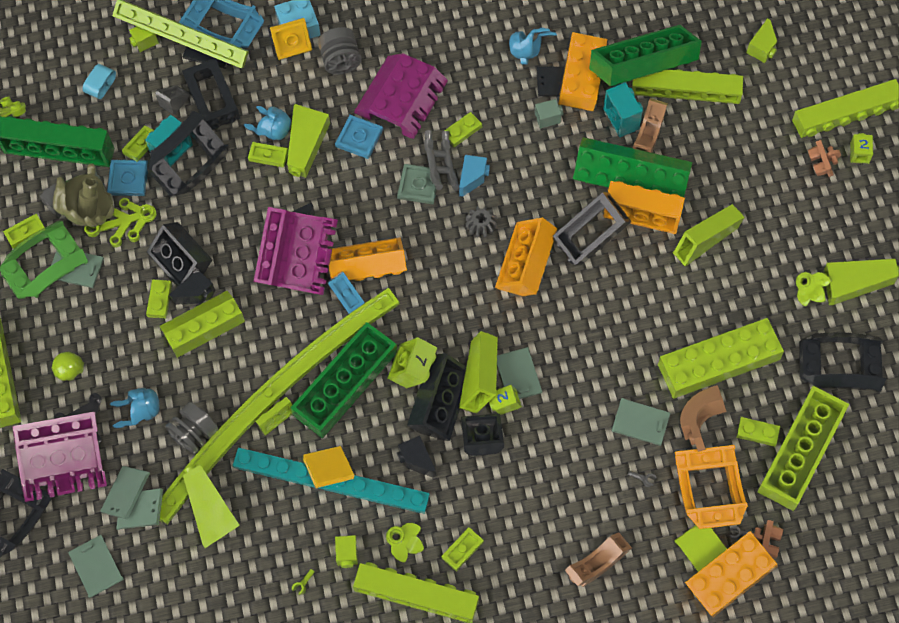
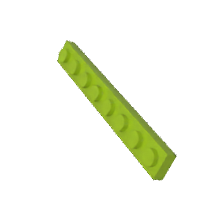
[112,0,249,68]

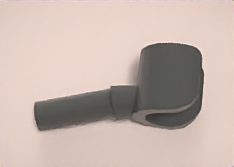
[628,470,657,487]
[730,526,755,541]

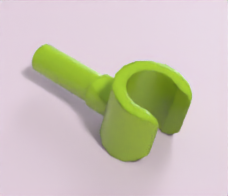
[292,569,314,595]

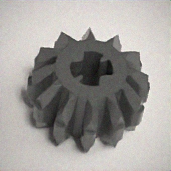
[466,206,497,238]

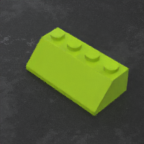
[160,291,245,358]

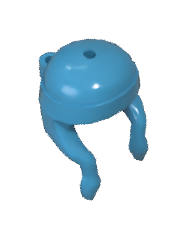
[509,28,557,65]
[244,106,291,140]
[110,388,160,428]

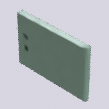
[51,251,104,288]
[497,347,542,399]
[611,398,670,446]
[100,466,150,520]
[116,488,163,530]
[68,535,124,598]

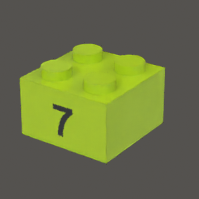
[387,337,437,388]

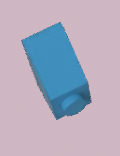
[459,155,490,196]

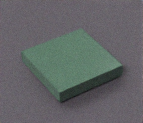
[397,164,440,205]

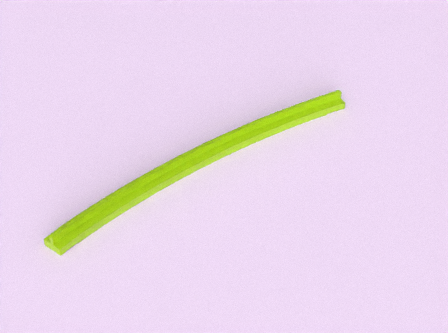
[159,288,400,525]

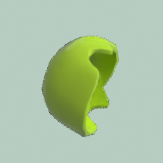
[52,352,84,381]

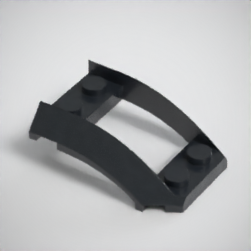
[147,111,229,197]
[799,332,887,392]
[0,469,53,557]

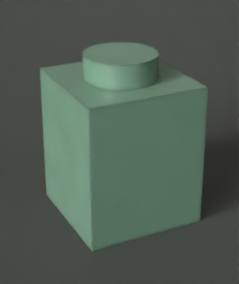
[535,99,564,129]

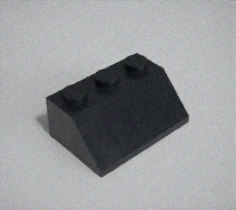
[147,222,212,287]

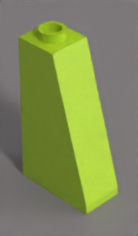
[287,104,330,178]
[673,204,745,266]
[823,259,899,305]
[459,331,498,414]
[183,464,240,548]

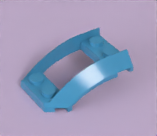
[179,0,264,48]

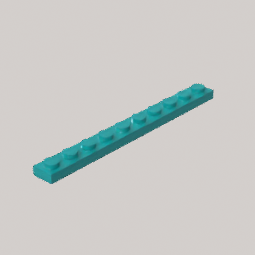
[233,447,430,514]

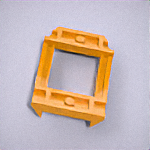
[675,445,748,529]

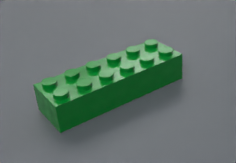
[589,25,702,86]
[0,116,115,167]
[573,137,692,198]
[290,322,397,439]

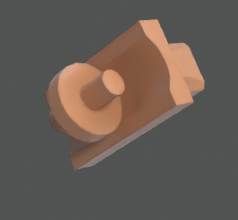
[808,140,841,177]
[752,520,783,559]

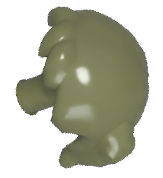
[53,164,114,227]

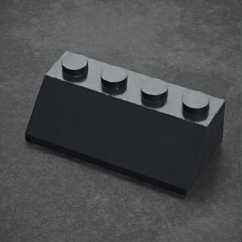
[407,353,466,441]

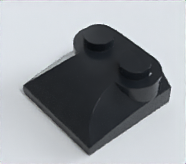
[461,414,504,456]

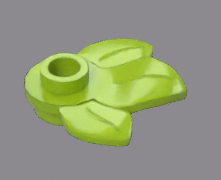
[796,272,832,307]
[386,523,424,563]

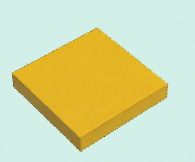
[270,18,312,60]
[303,446,354,488]

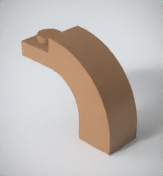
[633,98,668,153]
[680,385,726,452]
[565,532,632,587]

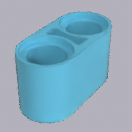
[83,64,116,99]

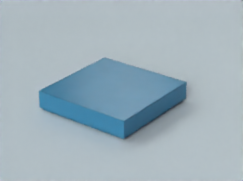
[335,115,383,159]
[107,160,148,196]

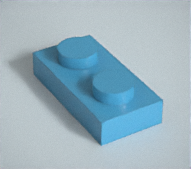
[327,271,365,314]

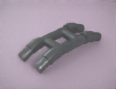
[424,130,459,191]

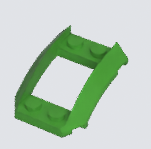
[0,220,88,299]

